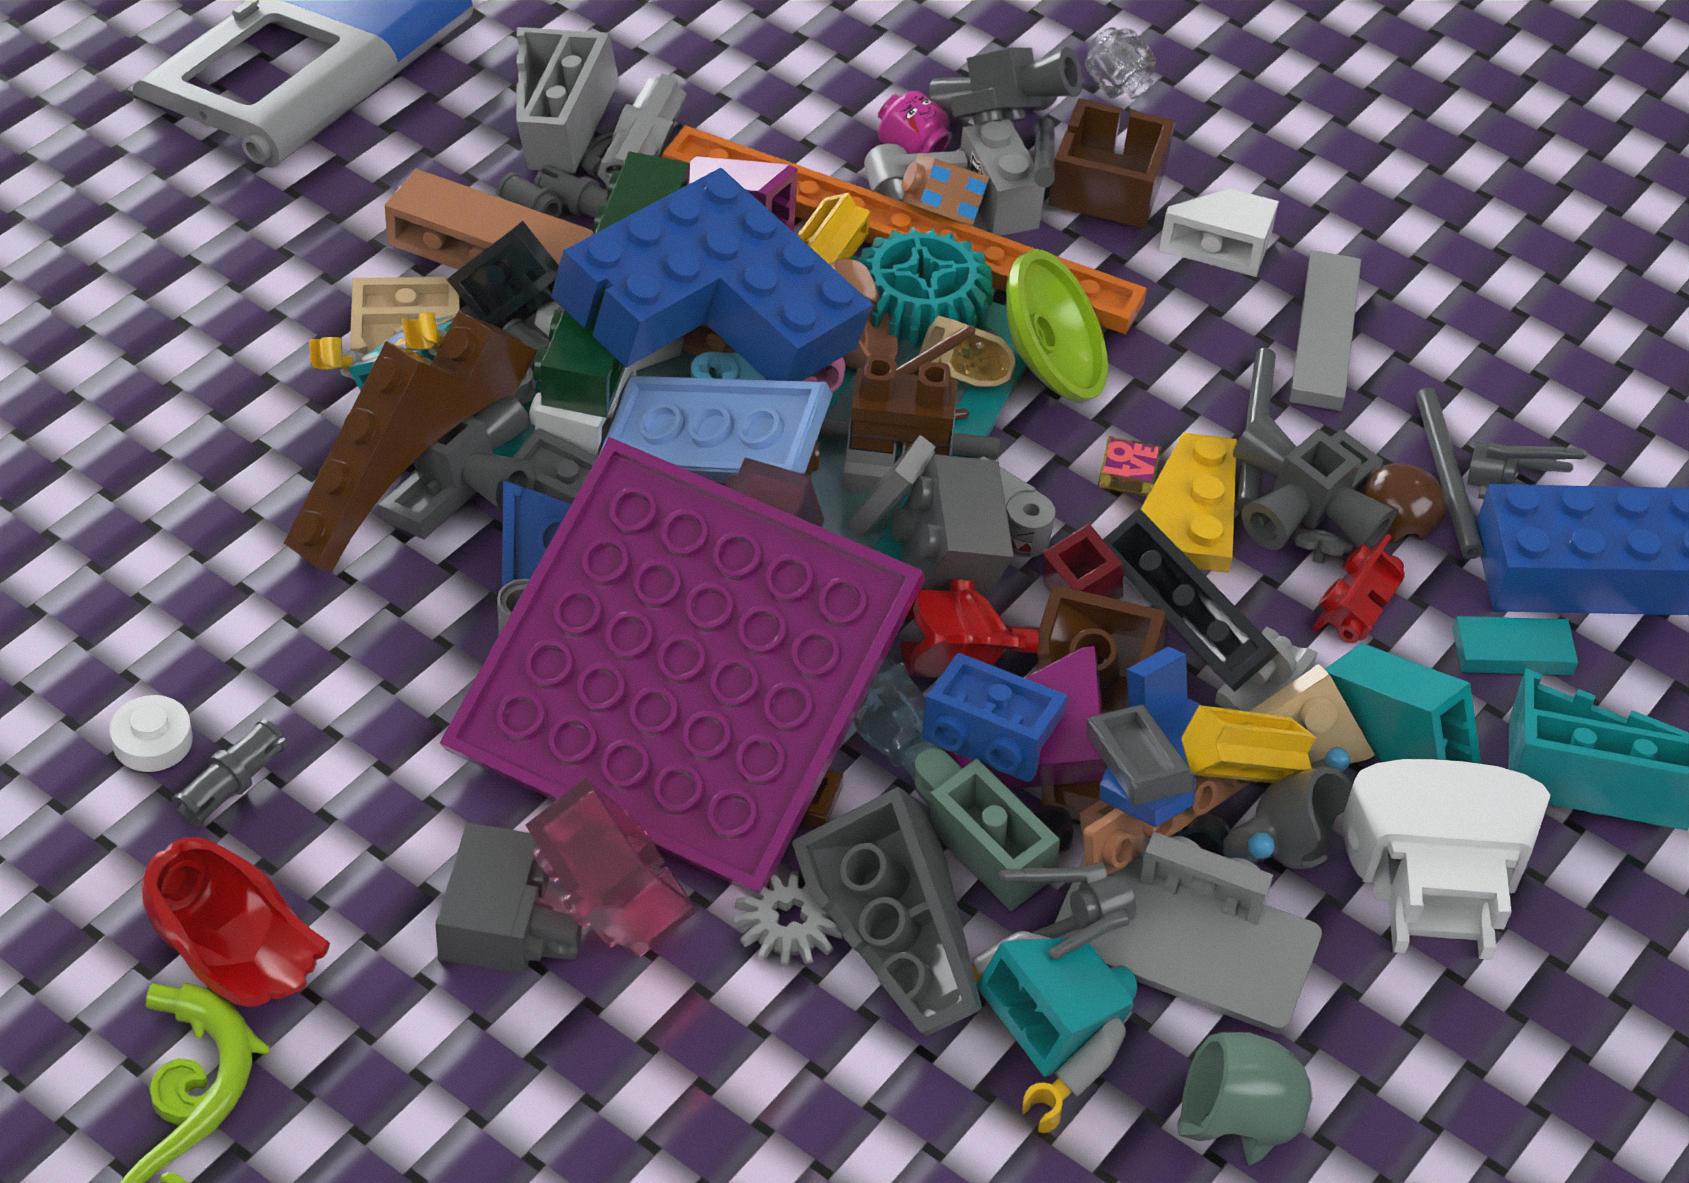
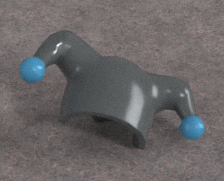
[1223,747,1353,870]

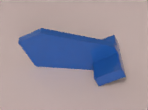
[1100,646,1201,827]

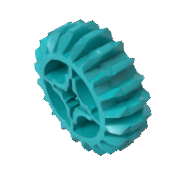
[858,227,994,349]

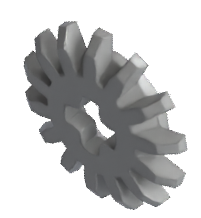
[733,871,843,966]

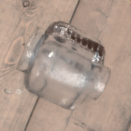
[1085,27,1157,99]

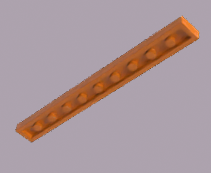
[662,125,1147,335]

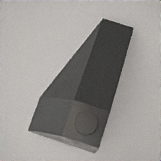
[791,787,982,1037]

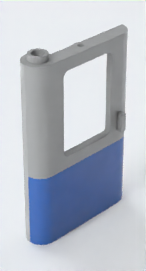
[133,0,473,168]

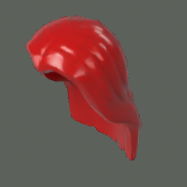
[141,837,330,1007]

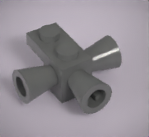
[929,47,1082,125]
[378,397,535,540]
[1233,413,1397,550]

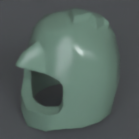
[1177,1032,1313,1166]

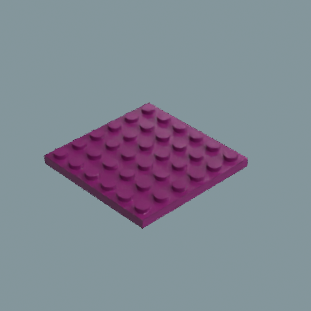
[440,437,925,894]

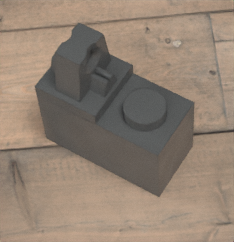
[435,822,582,975]

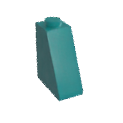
[1325,643,1481,764]

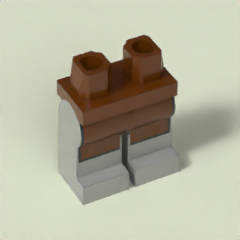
[841,355,958,496]

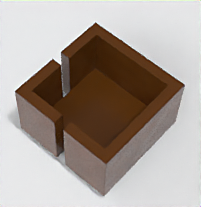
[1048,98,1175,228]

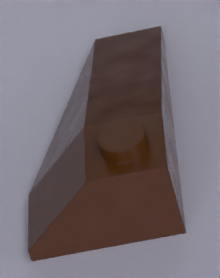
[1037,585,1169,824]

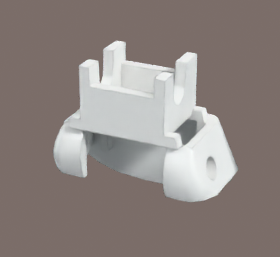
[1342,759,1550,960]

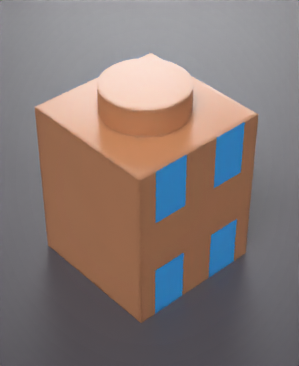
[902,153,989,226]

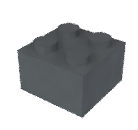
[892,454,1014,598]

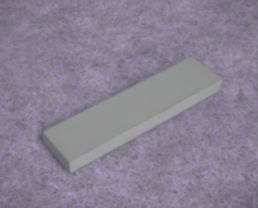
[1289,250,1361,411]

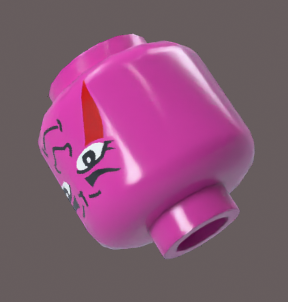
[878,91,952,154]

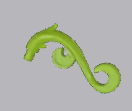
[121,983,270,1183]

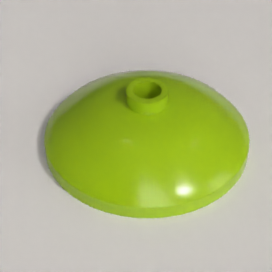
[1006,249,1108,403]

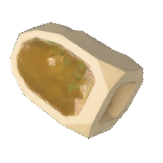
[919,316,1016,388]

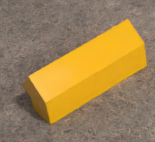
[797,193,871,264]
[1181,705,1317,783]

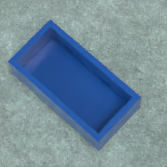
[1476,484,1689,615]

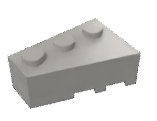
[517,27,619,173]

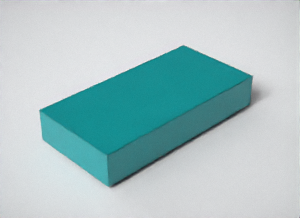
[1452,616,1578,675]

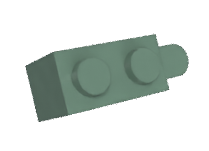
[915,748,1060,912]

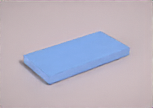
[599,376,833,487]

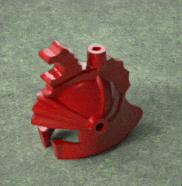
[900,579,1039,678]

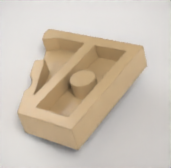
[350,277,460,355]
[1249,664,1375,783]

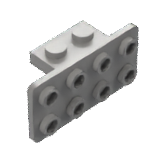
[1055,832,1322,1033]

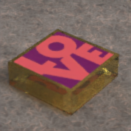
[1098,436,1162,496]

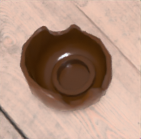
[1361,463,1446,543]

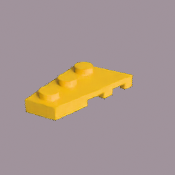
[1141,432,1237,573]

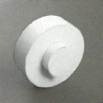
[110,695,193,772]

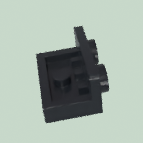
[447,221,559,329]

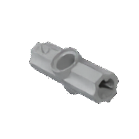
[597,73,687,190]

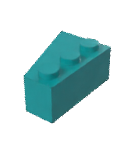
[1508,668,1689,831]

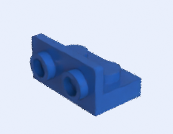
[922,652,1068,782]

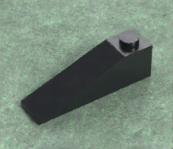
[1103,508,1279,692]

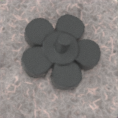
[1291,529,1355,563]

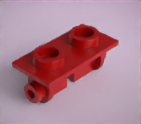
[1311,533,1405,643]

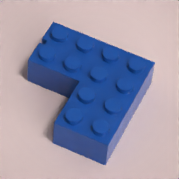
[551,167,873,381]

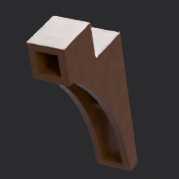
[283,310,538,572]

